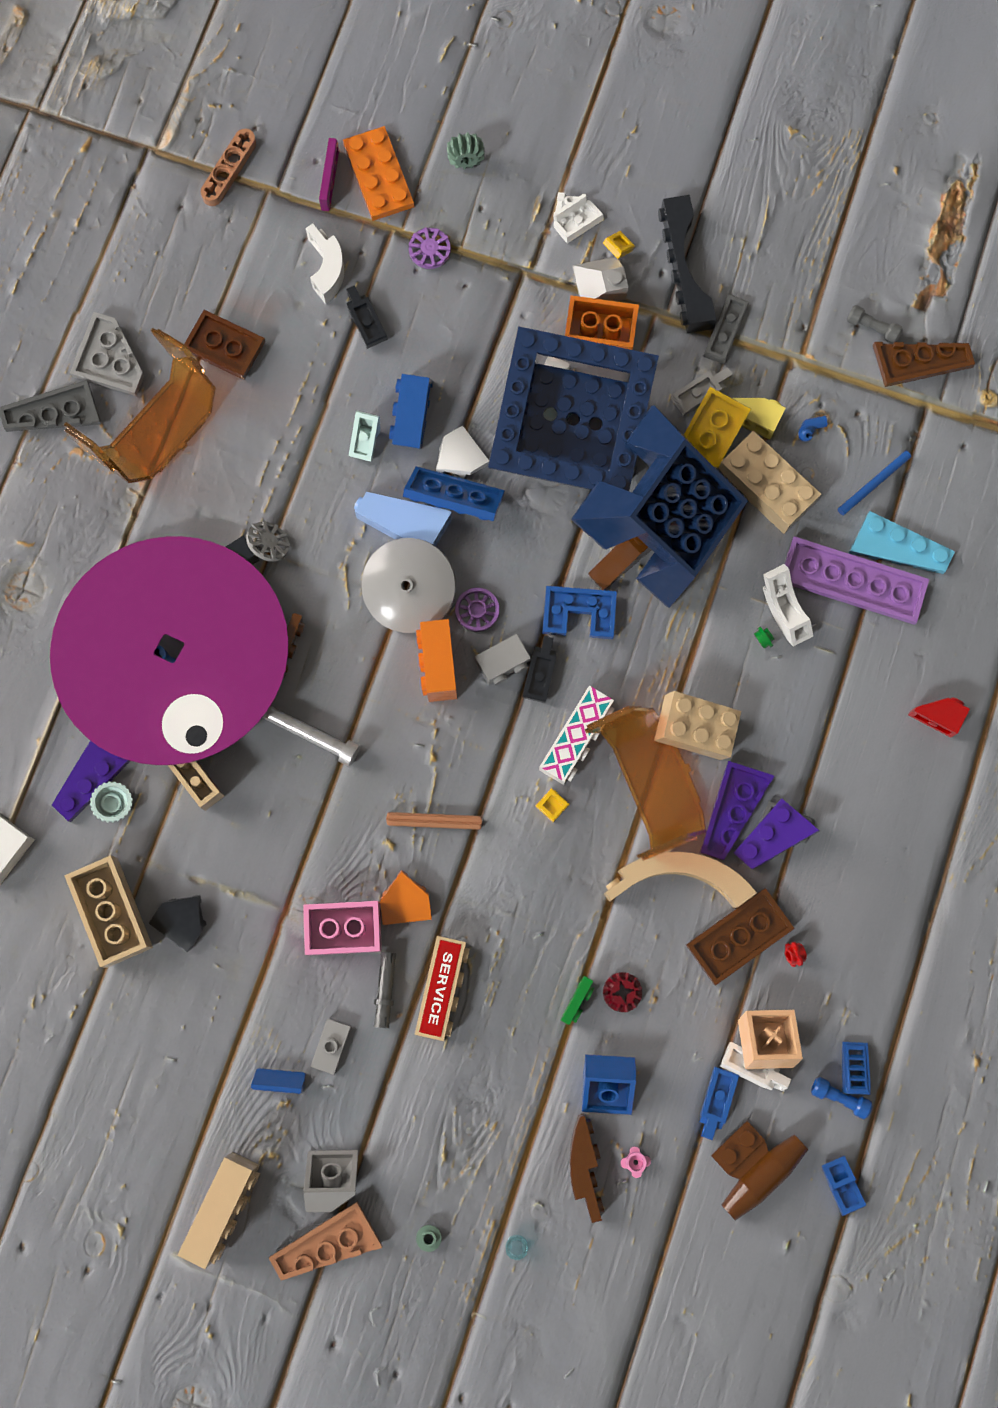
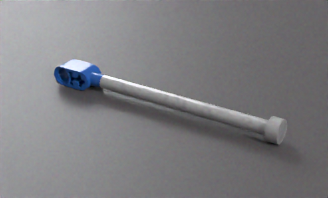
[154,645,360,767]

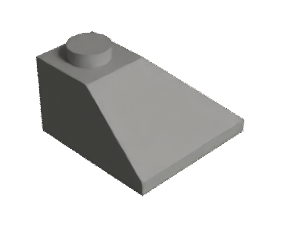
[572,257,628,302]
[303,1150,358,1212]

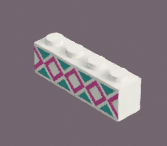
[539,686,615,785]

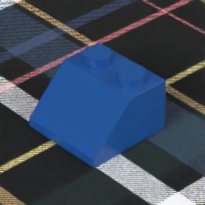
[582,1054,636,1115]

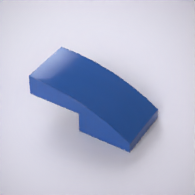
[821,1156,867,1216]

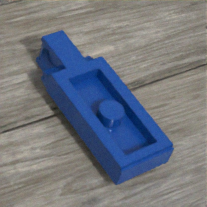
[699,1067,739,1140]

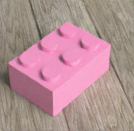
[303,901,382,956]

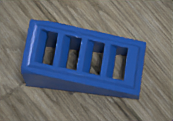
[842,1042,871,1095]

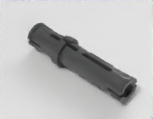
[373,952,396,1028]

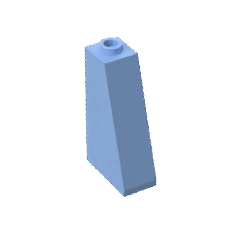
[354,492,452,546]

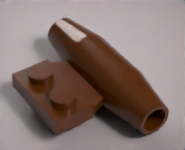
[711,1121,808,1221]

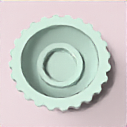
[90,782,133,823]

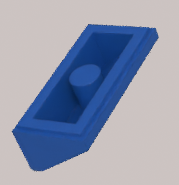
[251,1068,306,1094]

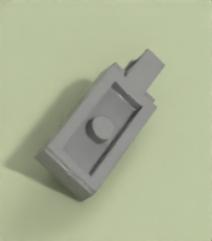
[671,367,733,416]

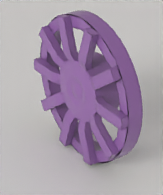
[408,227,451,269]
[455,588,499,632]

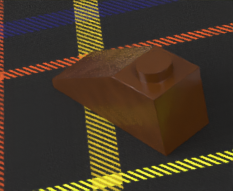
[588,537,651,590]

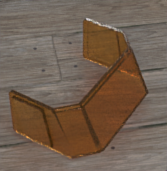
[64,328,216,483]
[585,706,707,861]

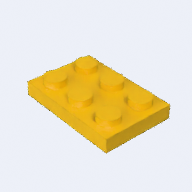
[684,386,751,468]

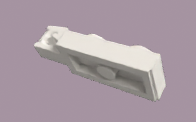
[720,1042,791,1092]

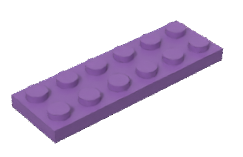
[785,537,929,625]

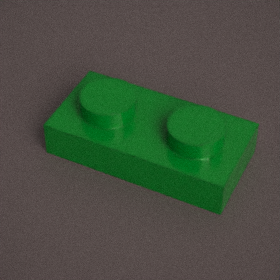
[560,976,594,1025]

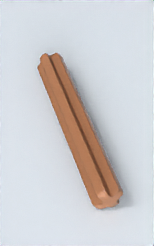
[386,812,482,830]

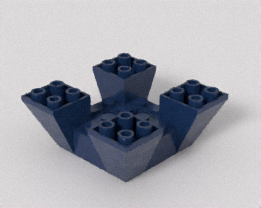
[571,405,748,608]

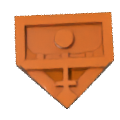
[380,870,432,925]

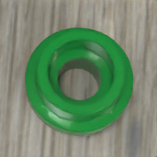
[754,626,775,649]

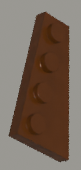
[872,342,975,387]

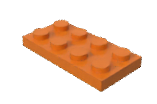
[343,126,414,221]

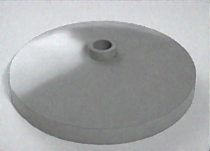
[362,538,456,633]

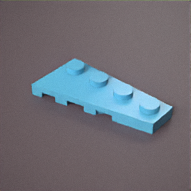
[848,511,955,574]

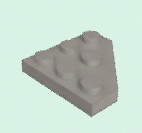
[70,312,144,396]

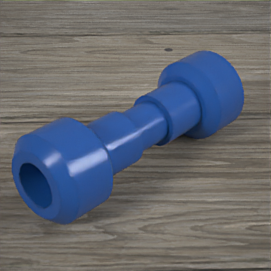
[811,1077,873,1120]

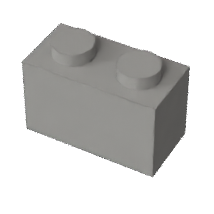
[475,634,531,685]

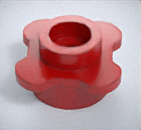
[785,942,807,967]

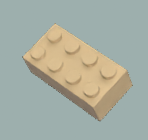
[718,431,821,534]
[64,855,153,968]
[177,1152,260,1269]

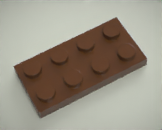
[686,888,795,986]

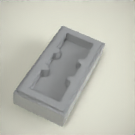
[310,1019,351,1075]

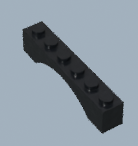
[658,195,716,333]

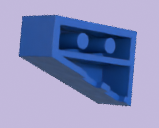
[389,374,434,449]

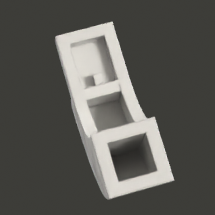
[306,224,344,304]
[763,564,813,646]

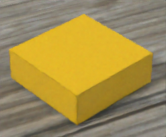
[603,231,635,259]
[535,788,569,822]

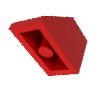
[908,697,970,738]

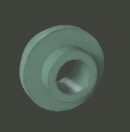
[416,1225,442,1252]

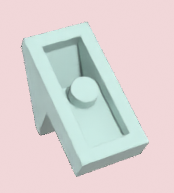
[349,411,381,462]

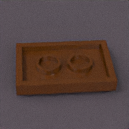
[182,310,266,380]

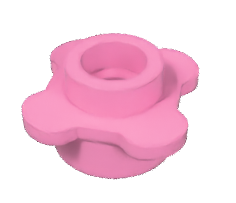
[621,1147,651,1178]

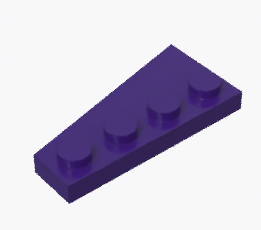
[52,740,130,822]
[700,761,774,861]

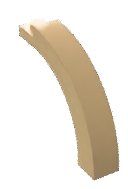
[604,852,757,909]

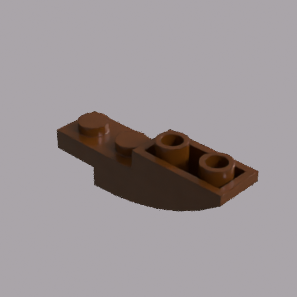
[570,1114,605,1223]

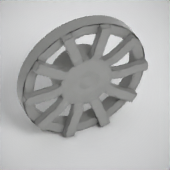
[246,521,290,562]

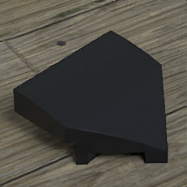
[149,895,207,952]

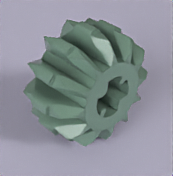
[447,132,485,170]

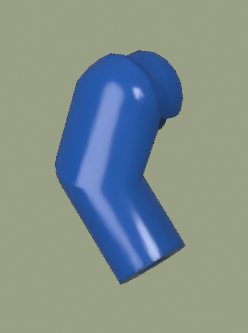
[798,416,828,441]

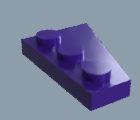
[734,798,820,870]

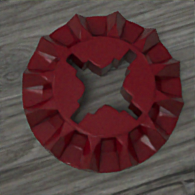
[603,972,642,1012]

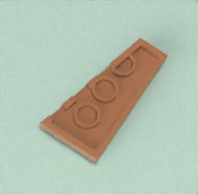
[269,1201,383,1281]

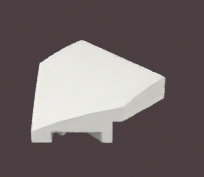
[553,192,604,244]
[436,426,489,479]

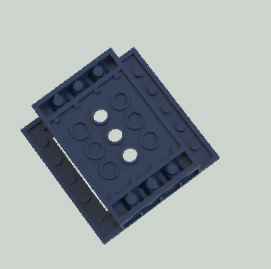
[488,326,659,491]

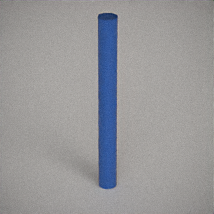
[838,451,911,516]

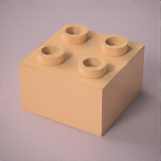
[738,1010,803,1069]

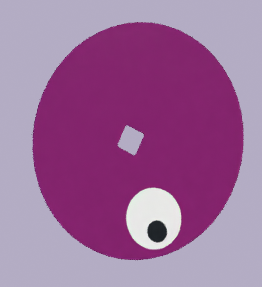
[50,536,288,765]

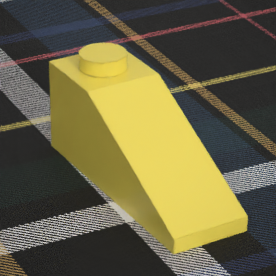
[733,398,786,439]

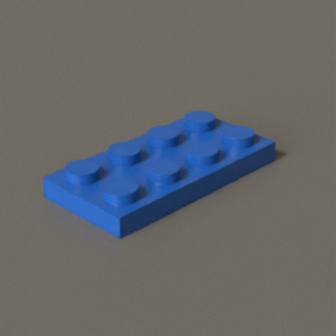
[403,466,505,521]

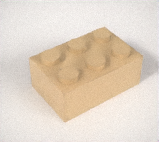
[654,691,741,760]

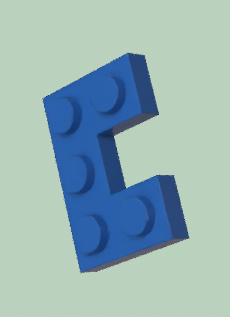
[542,586,617,639]

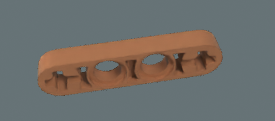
[201,129,256,206]

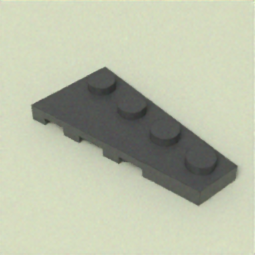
[0,380,101,432]

